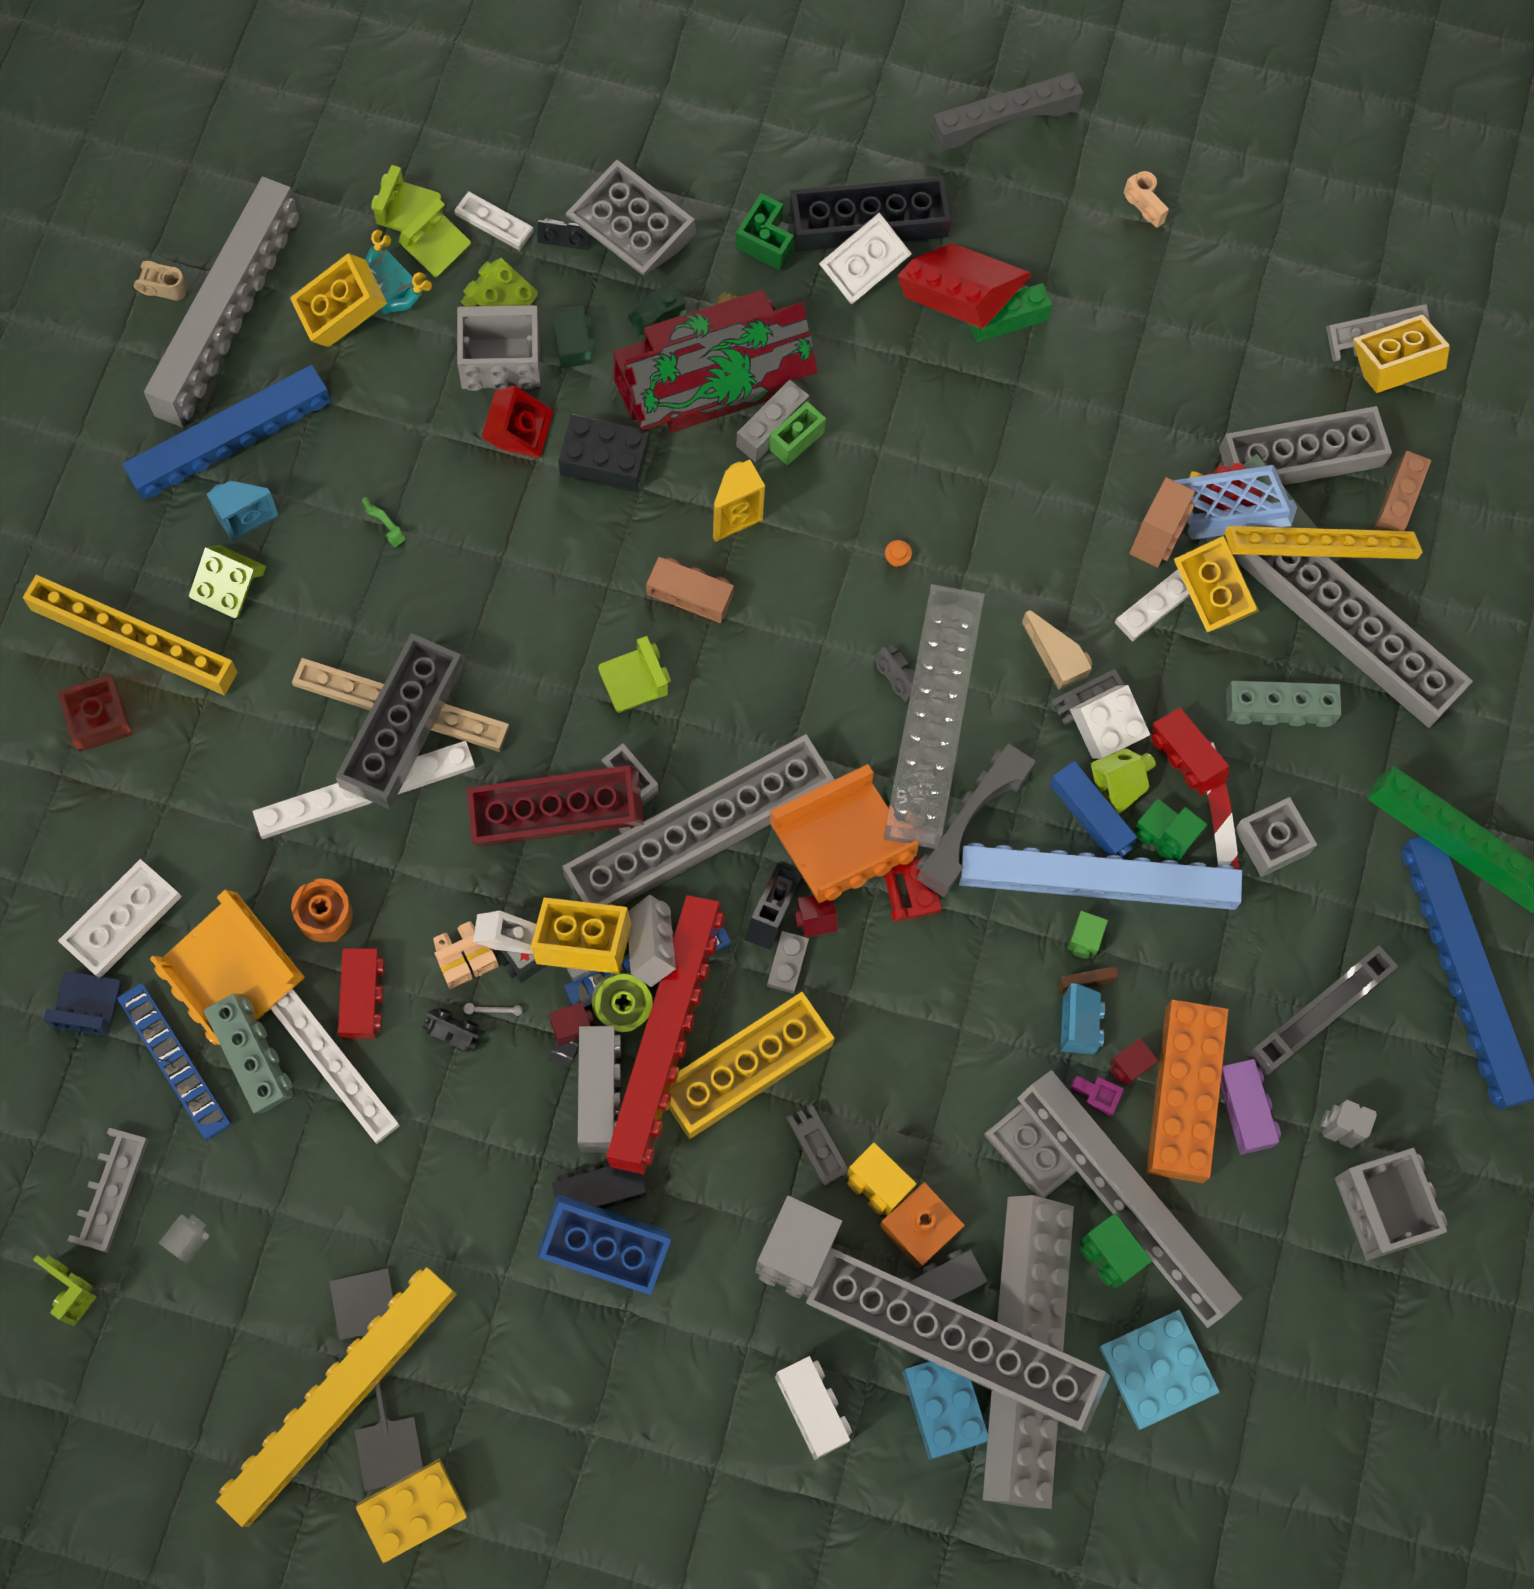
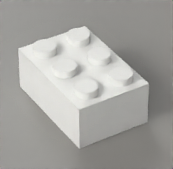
[775,1356,852,1460]

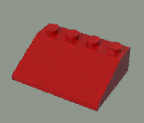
[897,243,1031,329]

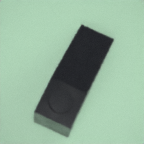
[745,863,802,950]

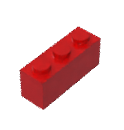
[1151,708,1229,796]
[338,949,385,1039]

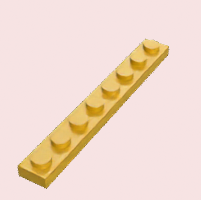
[1224,526,1423,559]

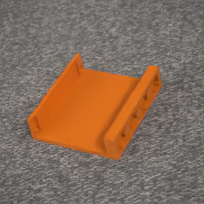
[770,764,919,903]

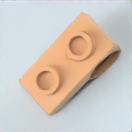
[1124,171,1169,228]

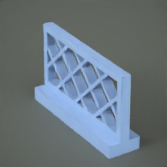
[1173,465,1297,540]

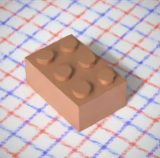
[1129,477,1196,568]

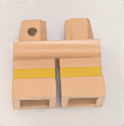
[433,921,499,990]

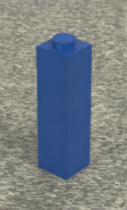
[1049,761,1137,858]

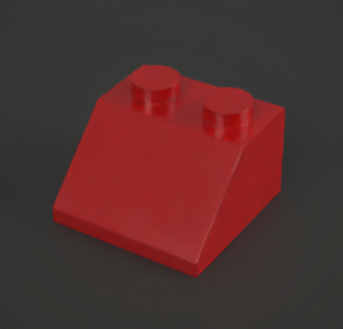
[481,386,553,458]

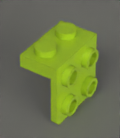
[371,165,441,232]
[461,258,538,307]
[598,636,671,713]

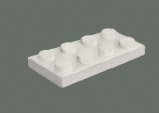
[58,859,182,979]

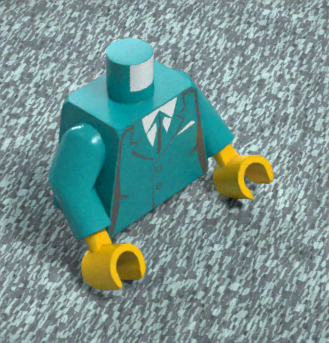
[365,230,432,314]

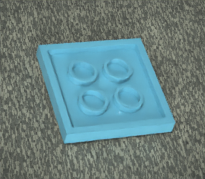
[1099,1310,1220,1430]

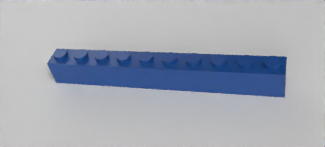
[1401,837,1534,1111]

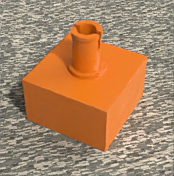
[879,1182,965,1270]

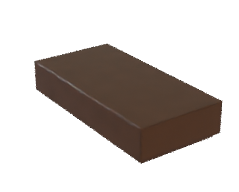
[1057,966,1119,994]

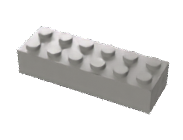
[1219,406,1392,486]

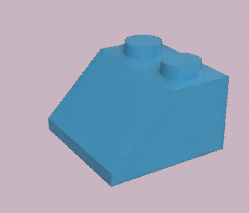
[206,481,279,541]
[1060,983,1105,1055]

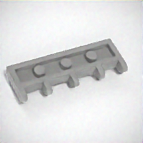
[1326,304,1430,362]
[67,1128,149,1253]

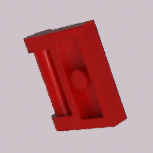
[881,858,942,922]

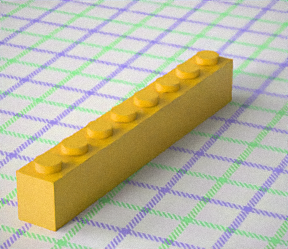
[23,575,238,696]

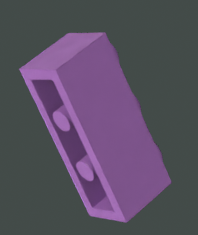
[1220,1059,1281,1155]

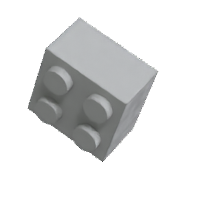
[1235,797,1317,877]

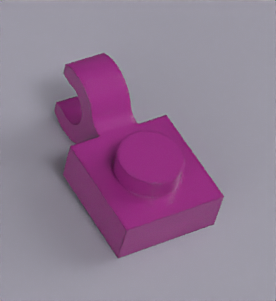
[1069,1076,1124,1116]

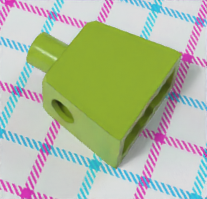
[1091,749,1156,815]

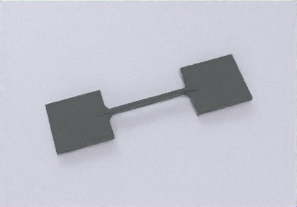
[329,1268,423,1491]

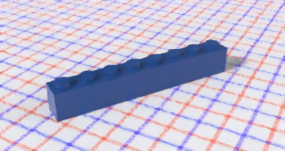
[122,365,331,500]

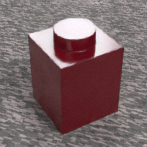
[794,895,838,937]
[549,1003,595,1046]
[1109,1038,1158,1086]

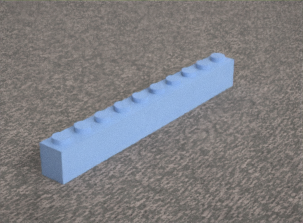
[959,843,1242,910]

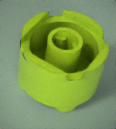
[592,972,653,1032]

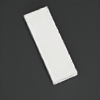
[454,191,534,251]

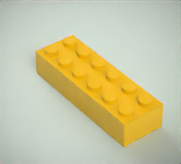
[669,992,835,1140]

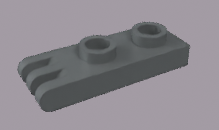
[1051,669,1125,725]
[786,1104,849,1187]

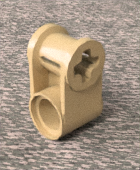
[134,261,189,301]

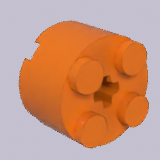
[291,879,353,942]

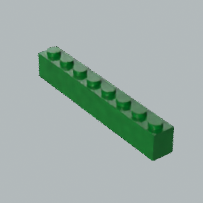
[1367,766,1534,914]

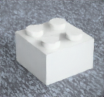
[1070,685,1150,759]

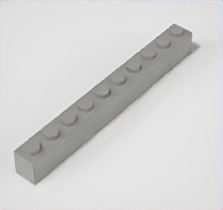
[1017,1070,1243,1328]

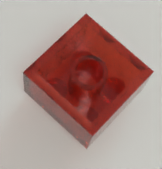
[57,674,133,752]

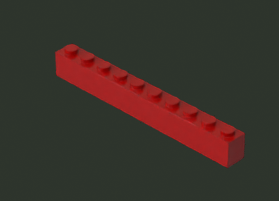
[606,895,725,1174]

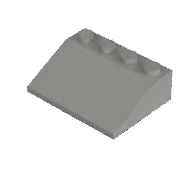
[566,160,696,276]

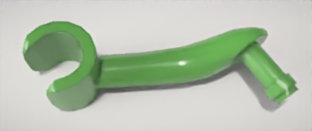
[362,497,406,547]

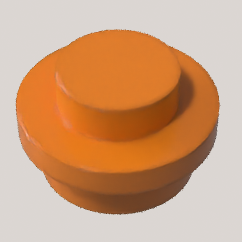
[885,540,912,567]

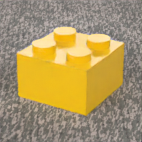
[846,1143,916,1217]

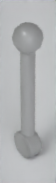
[463,1003,524,1016]

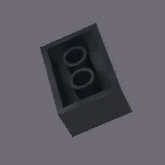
[558,414,649,491]

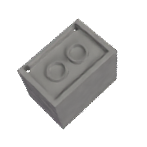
[457,305,541,391]
[1335,1148,1447,1261]
[755,1196,842,1299]

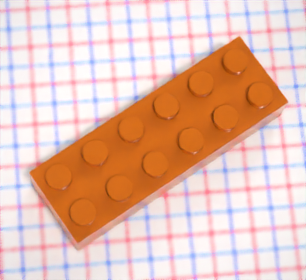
[1146,1000,1228,1183]

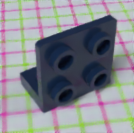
[43,971,121,1036]

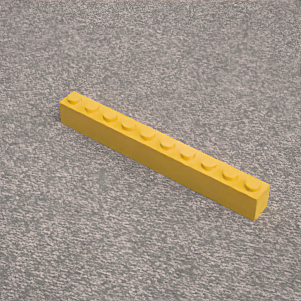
[216,1267,457,1527]

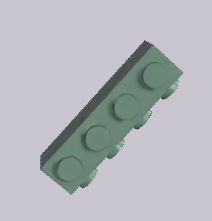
[1226,681,1341,727]
[203,994,294,1113]

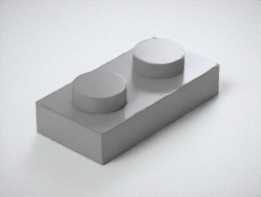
[767,931,809,994]

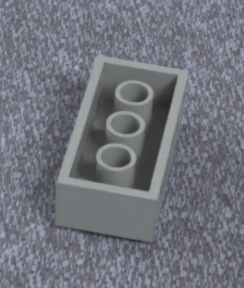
[578,1026,621,1153]

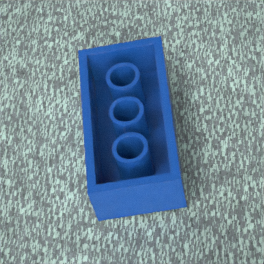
[537,1194,671,1295]

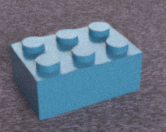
[902,1362,988,1460]

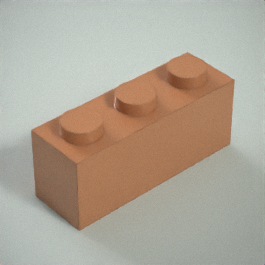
[1373,451,1431,531]
[646,557,734,623]

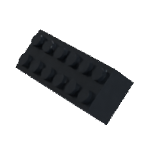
[790,176,951,251]

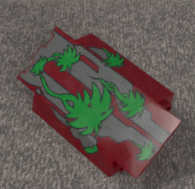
[612,289,818,433]

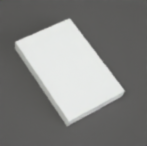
[818,213,911,304]

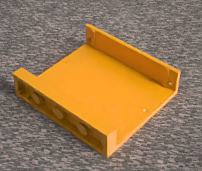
[150,890,305,1045]

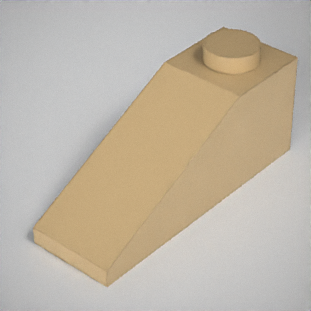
[1022,610,1092,691]

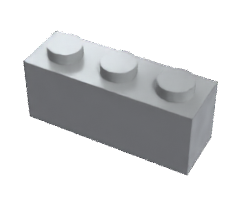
[736,380,809,462]
[628,895,676,987]

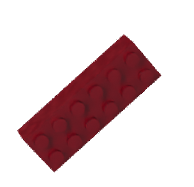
[467,765,644,847]

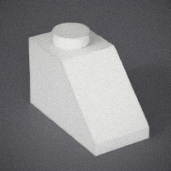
[473,911,537,954]

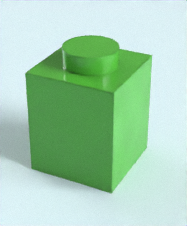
[1067,911,1108,958]

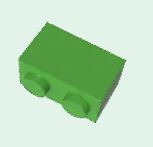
[769,401,826,466]

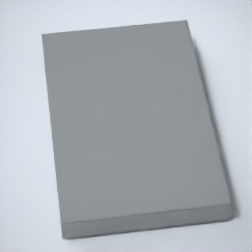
[984,1104,1077,1198]

